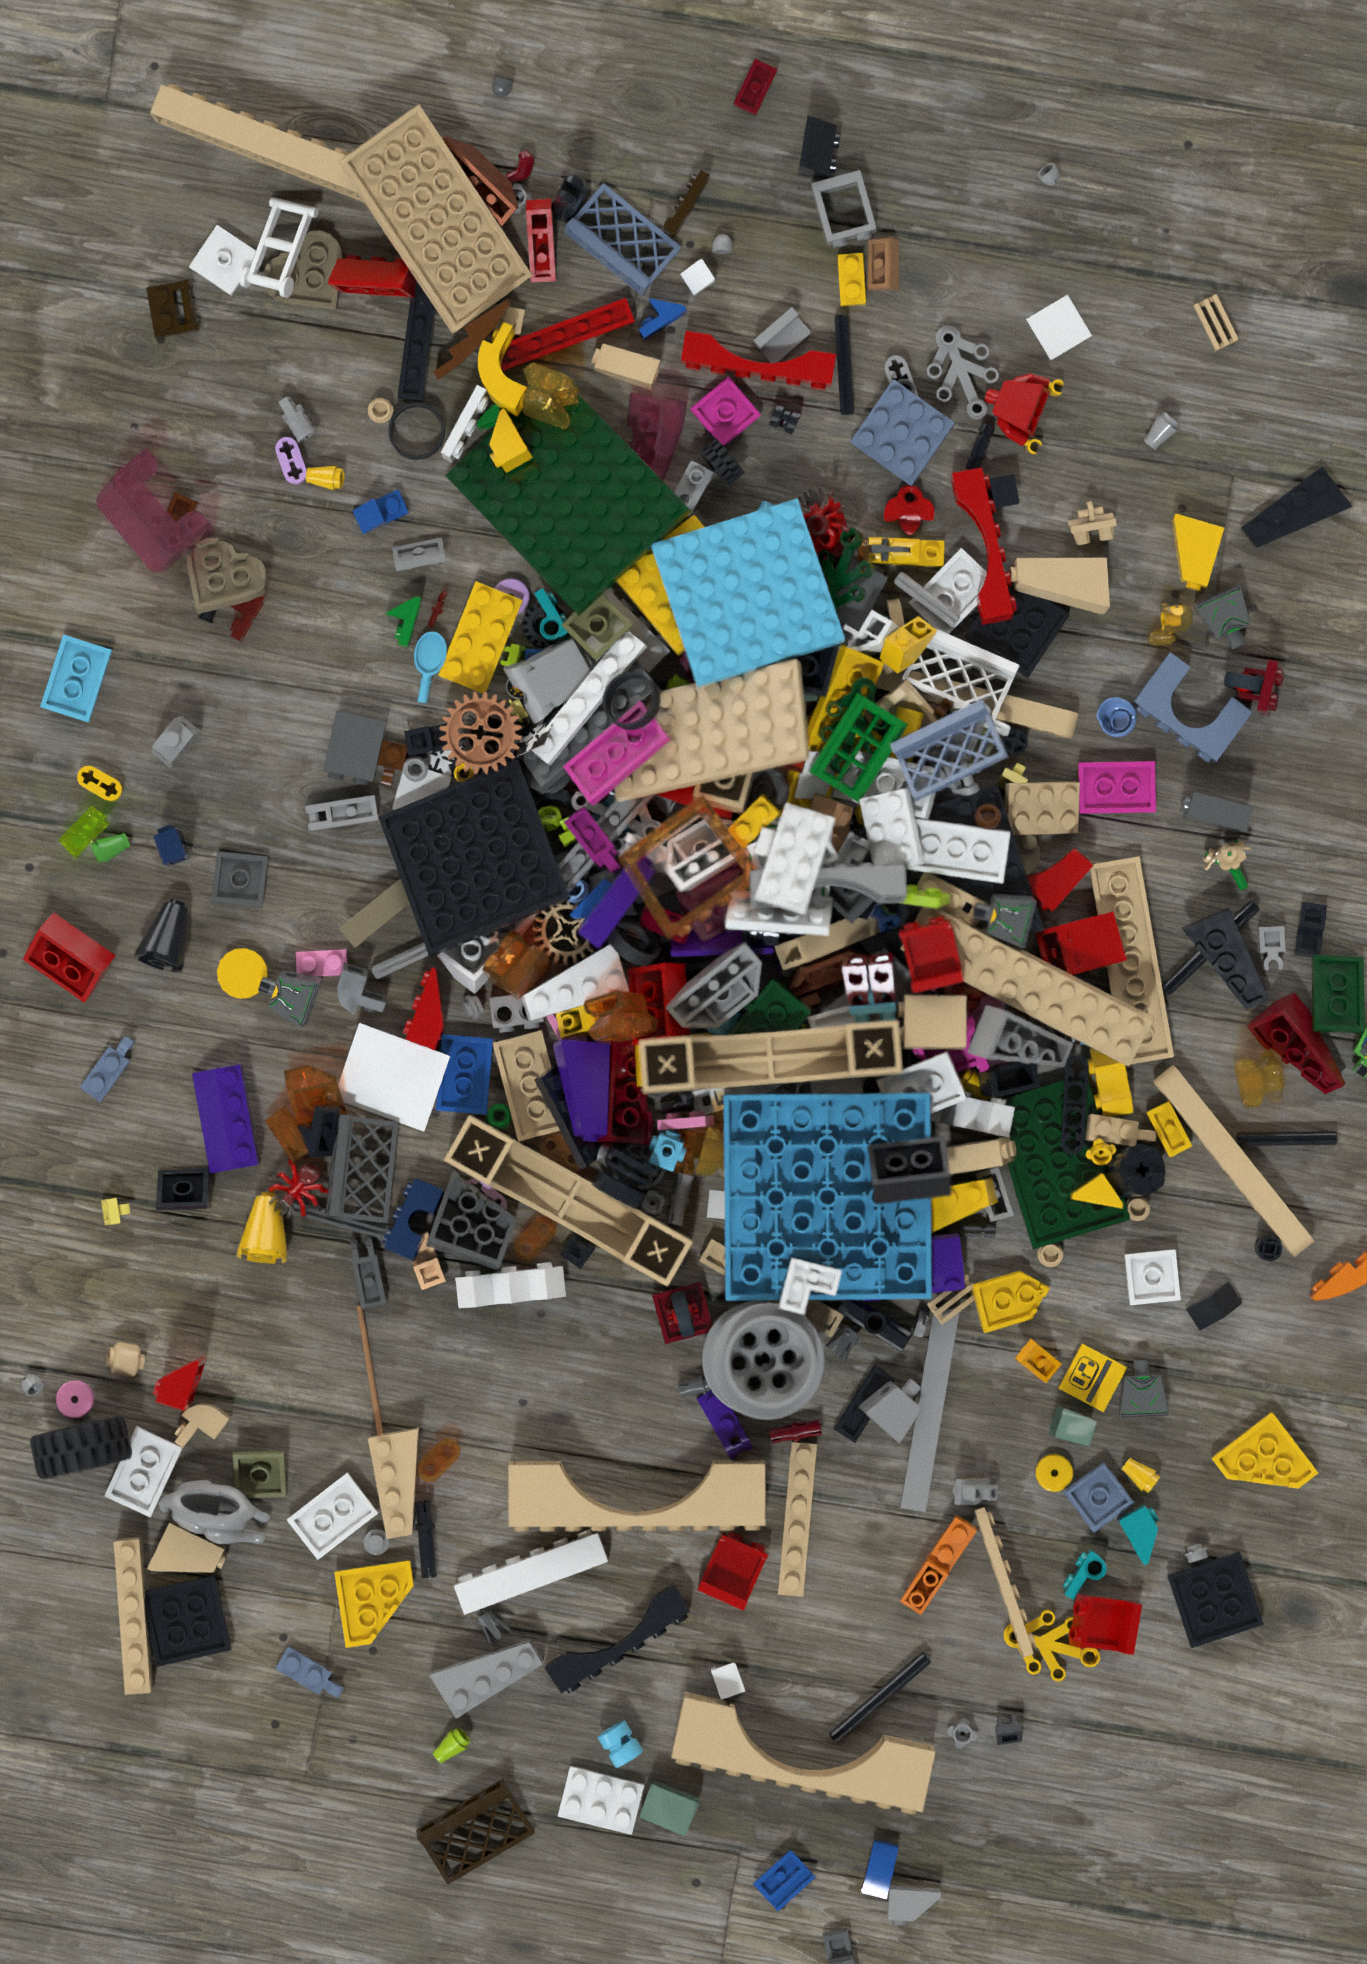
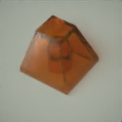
[284,1065,347,1125]

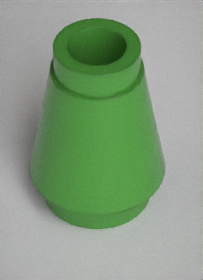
[90,833,130,863]

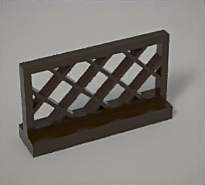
[416,1778,535,1885]

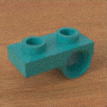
[534,588,569,641]
[1062,1549,1107,1600]

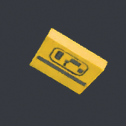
[1058,1343,1127,1412]

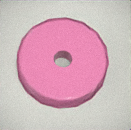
[56,1380,94,1418]

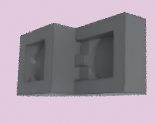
[822,1928,855,1964]

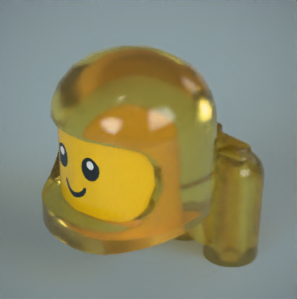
[1147,603,1193,646]

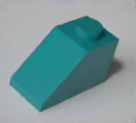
[1117,1504,1159,1566]

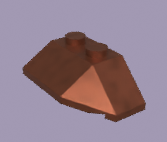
[443,136,519,226]
[787,946,870,999]

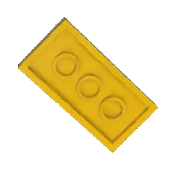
[438,581,523,694]

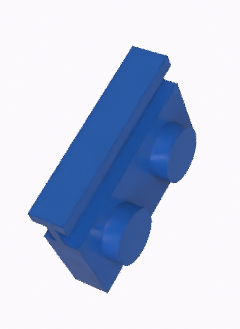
[753,1849,816,1911]

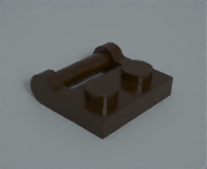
[146,280,200,339]

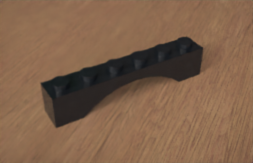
[545,1583,690,1694]

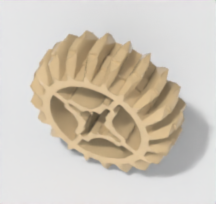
[533,901,595,965]

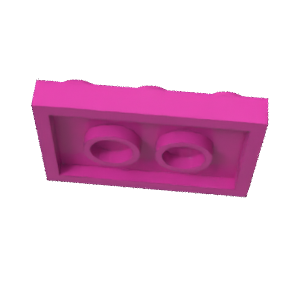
[1078,761,1156,814]

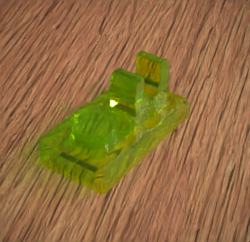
[58,805,110,858]

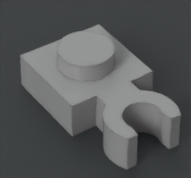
[1258,926,1286,970]

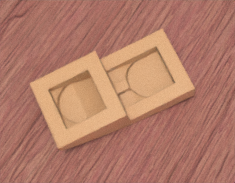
[412,1231,446,1290]

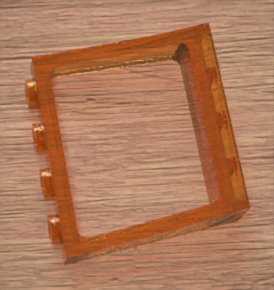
[619,795,756,940]

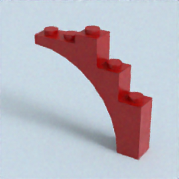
[1028,847,1094,911]

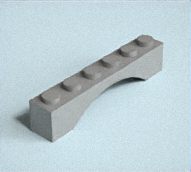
[749,862,907,908]

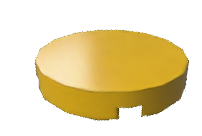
[217,948,268,999]

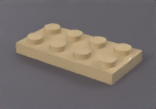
[493,1030,560,1142]

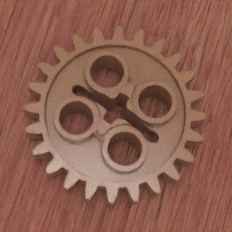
[439,692,522,775]

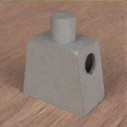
[152,716,201,769]
[859,1378,921,1443]

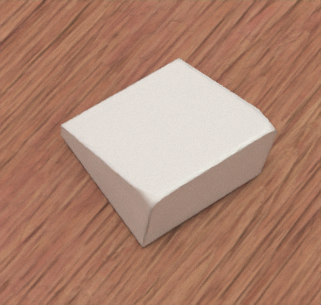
[680,259,715,295]
[754,828,777,857]

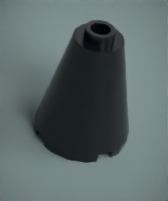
[134,899,189,973]

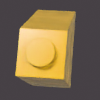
[1172,514,1224,591]

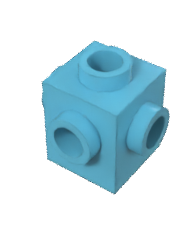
[649,1129,687,1172]

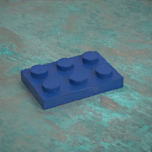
[436,1034,493,1115]

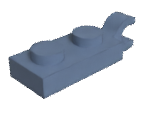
[80,1036,135,1102]
[275,1646,344,1698]

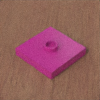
[690,376,761,447]

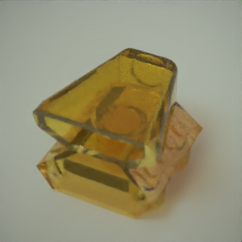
[522,363,580,429]
[1233,1052,1285,1109]
[695,1126,725,1182]

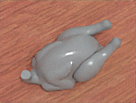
[159,1480,270,1544]

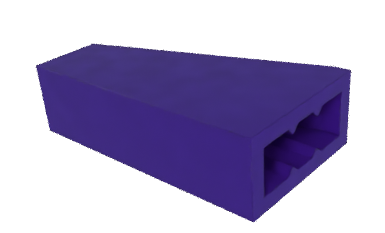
[578,853,655,948]
[553,1039,610,1142]

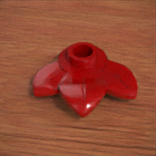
[884,484,935,536]

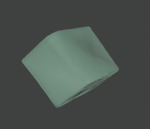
[1049,1405,1097,1447]
[640,1780,700,1836]

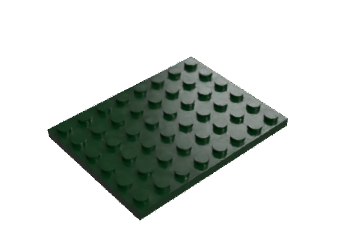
[445,372,691,616]

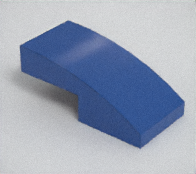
[862,1839,899,1899]

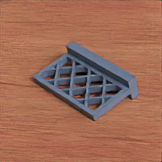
[564,183,682,296]
[890,699,1008,801]

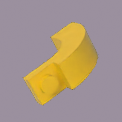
[478,322,529,417]

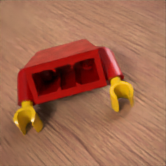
[985,373,1064,454]

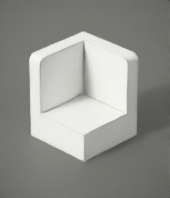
[711,1663,745,1700]

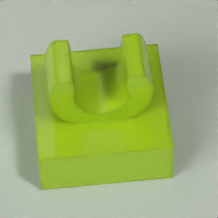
[500,644,529,666]
[559,817,578,848]

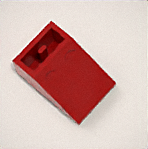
[1035,911,1127,975]
[403,968,445,1050]

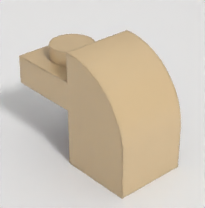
[175,1403,231,1448]

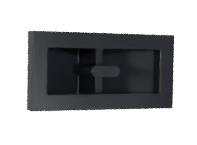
[1186,1282,1242,1331]

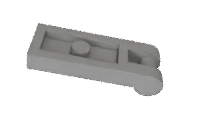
[305,795,379,832]

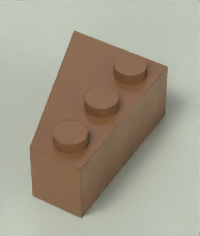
[809,794,853,864]

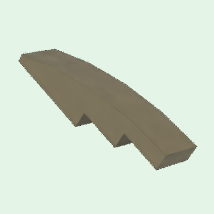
[339,878,410,948]

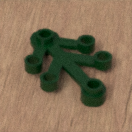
[817,527,875,615]
[818,677,888,774]

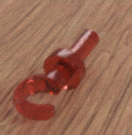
[427,590,447,628]

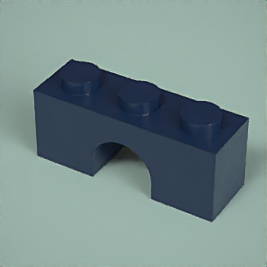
[383,1178,445,1262]

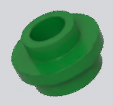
[487,1104,512,1129]

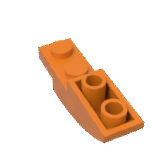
[1309,1251,1367,1301]
[900,1514,978,1615]

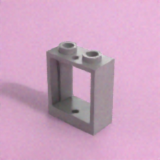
[811,170,877,248]

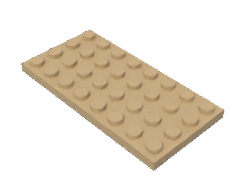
[338,105,532,333]
[615,660,810,802]

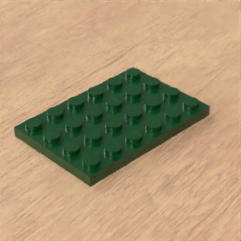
[998,1076,1130,1249]

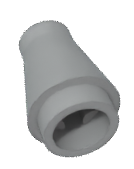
[1144,412,1180,450]

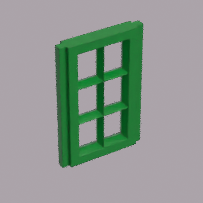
[808,693,908,803]

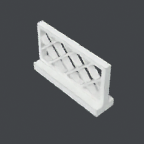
[901,629,1019,719]

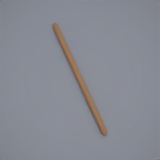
[356,1303,383,1435]

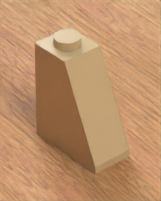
[591,344,661,391]
[147,1521,228,1573]

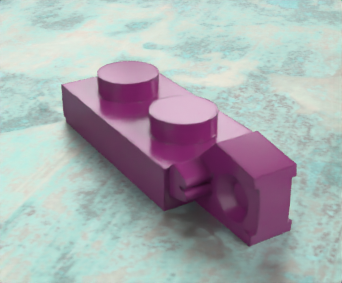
[564,807,622,874]

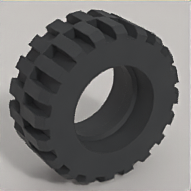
[30,1416,133,1479]

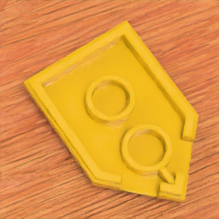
[972,1270,1050,1333]

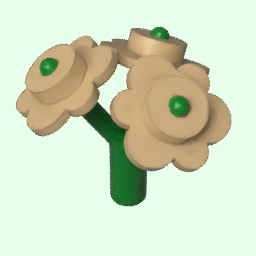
[1203,839,1252,890]

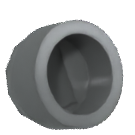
[492,77,513,97]

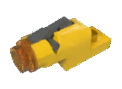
[858,537,944,567]

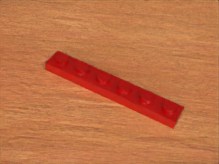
[501,298,635,372]

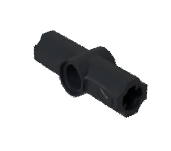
[837,1299,913,1352]

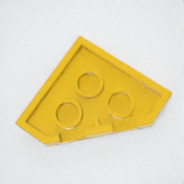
[1211,1412,1318,1489]
[334,1560,414,1648]

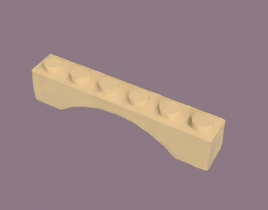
[114,1537,154,1695]

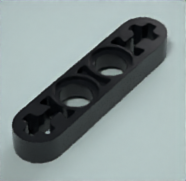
[1060,1055,1088,1155]

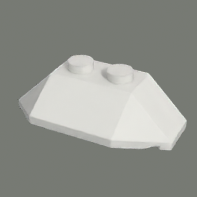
[666,817,748,892]

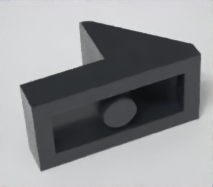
[298,1104,340,1157]

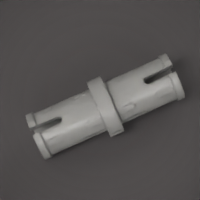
[667,1173,694,1226]

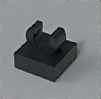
[560,1234,596,1269]
[995,1714,1023,1745]

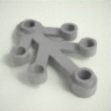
[926,326,999,420]

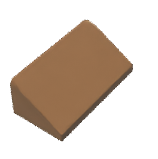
[868,237,899,290]

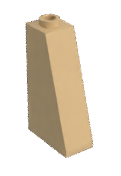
[1009,558,1110,614]
[774,917,881,970]

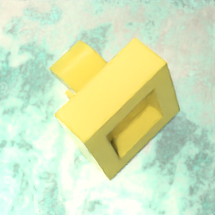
[996,763,1028,789]
[101,1198,131,1225]

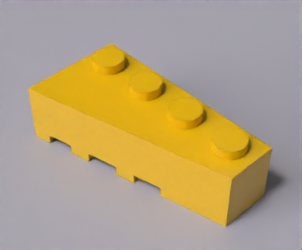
[931,1177,998,1234]

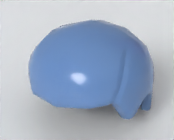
[1096,697,1137,738]

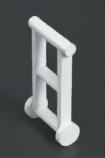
[239,197,319,298]

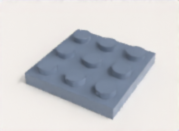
[850,379,956,486]

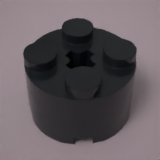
[1106,1144,1165,1198]

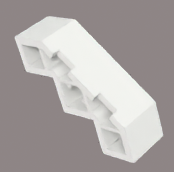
[838,610,901,656]
[930,1091,1015,1137]
[455,1262,566,1308]

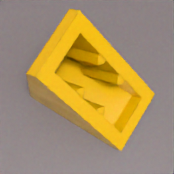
[1070,1173,1123,1208]

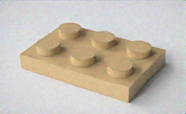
[1005,781,1080,835]

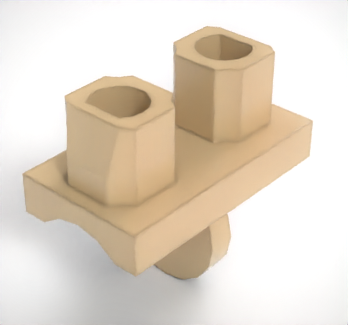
[1068,501,1117,545]

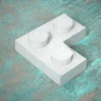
[779,1258,841,1314]

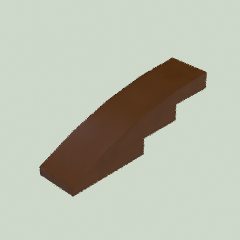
[433,298,512,380]

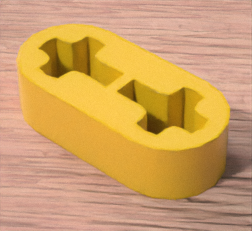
[77,766,123,802]

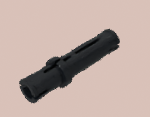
[415,1500,437,1578]

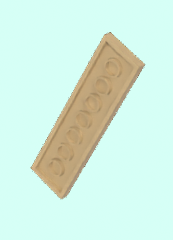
[1089,856,1174,1064]

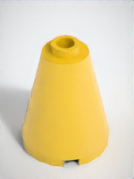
[236,1192,288,1263]

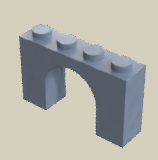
[1132,652,1252,763]

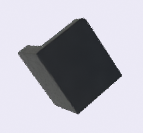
[989,474,1020,510]

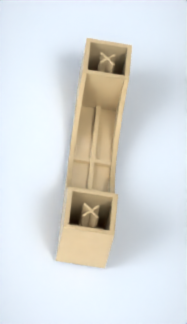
[639,1021,902,1094]
[444,1115,693,1287]
[508,1460,765,1531]
[671,1691,935,1815]

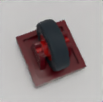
[1224,660,1285,717]
[652,1282,713,1344]

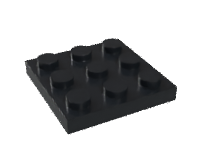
[964,582,1070,679]
[1167,1551,1264,1648]
[144,1575,232,1667]

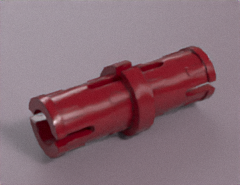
[769,1419,822,1444]

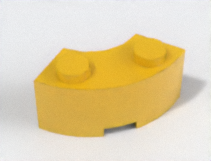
[1086,1048,1133,1117]

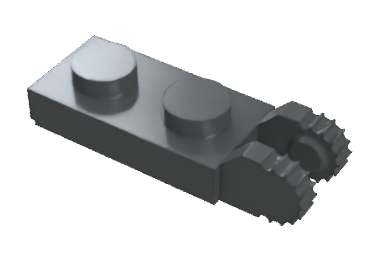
[350,1235,387,1310]

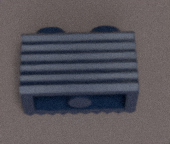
[153,825,191,866]

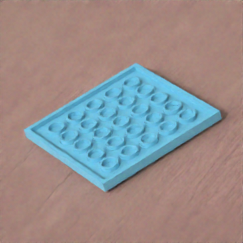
[651,499,845,688]

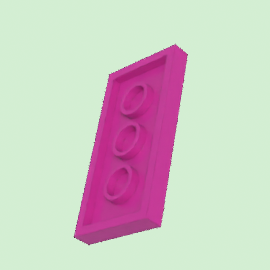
[563,701,671,806]

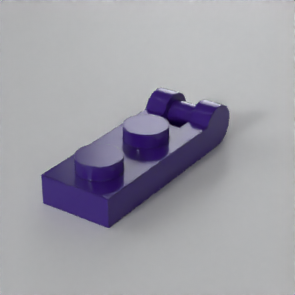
[697,1390,754,1461]

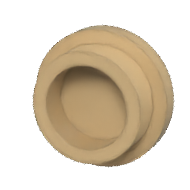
[368,398,393,424]
[1126,1196,1150,1221]
[1037,1243,1063,1267]

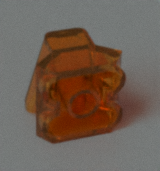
[482,930,552,1000]
[584,990,659,1042]

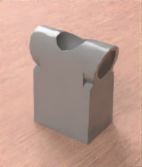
[503,635,591,724]

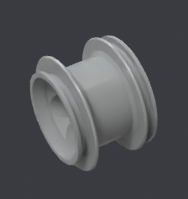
[702,1301,825,1419]

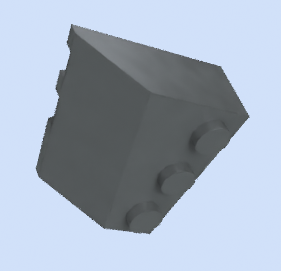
[426,1170,517,1271]

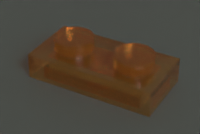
[264,1106,308,1162]

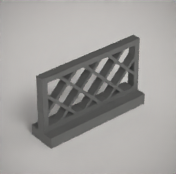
[325,1114,399,1223]

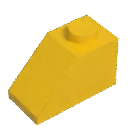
[489,409,533,473]

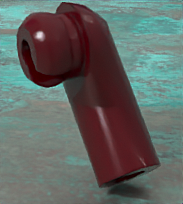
[505,150,535,185]

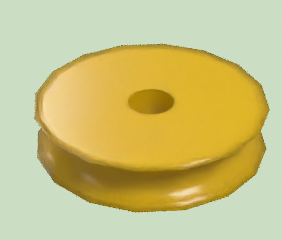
[1035,1454,1073,1492]

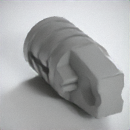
[279,396,318,443]

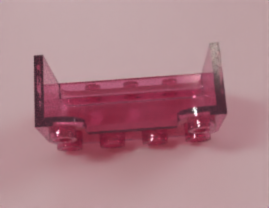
[96,447,215,573]

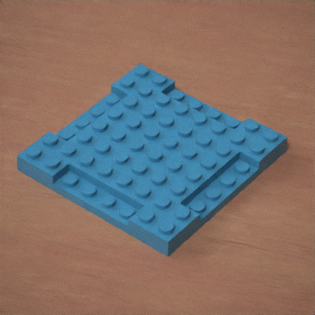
[724,1092,931,1301]

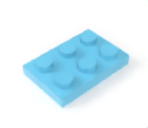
[40,634,113,723]

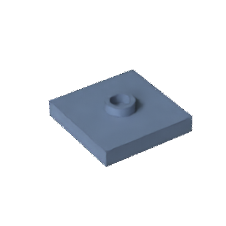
[1063,1461,1135,1533]

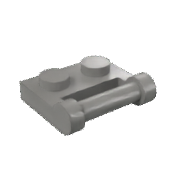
[926,742,980,800]

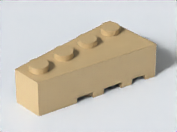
[368,1427,420,1539]

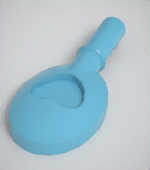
[414,632,447,704]

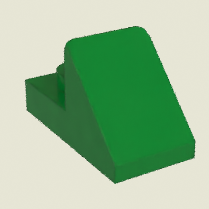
[385,596,422,649]

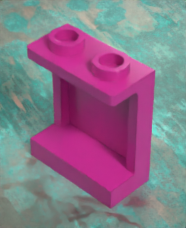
[913,1015,990,1073]

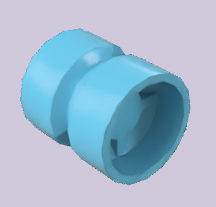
[597,1720,644,1768]

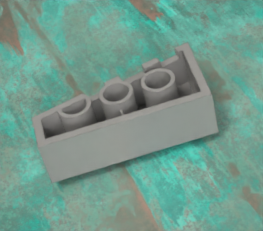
[967,1005,1073,1067]
[429,1639,543,1719]

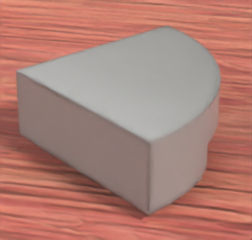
[912,1310,929,1338]

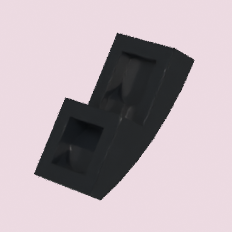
[404,723,461,756]
[1294,902,1327,958]

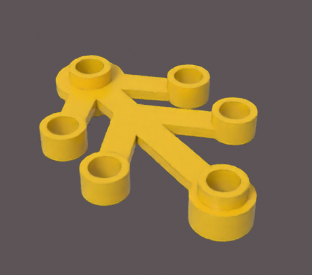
[1003,1609,1100,1682]

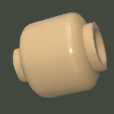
[106,1342,145,1377]

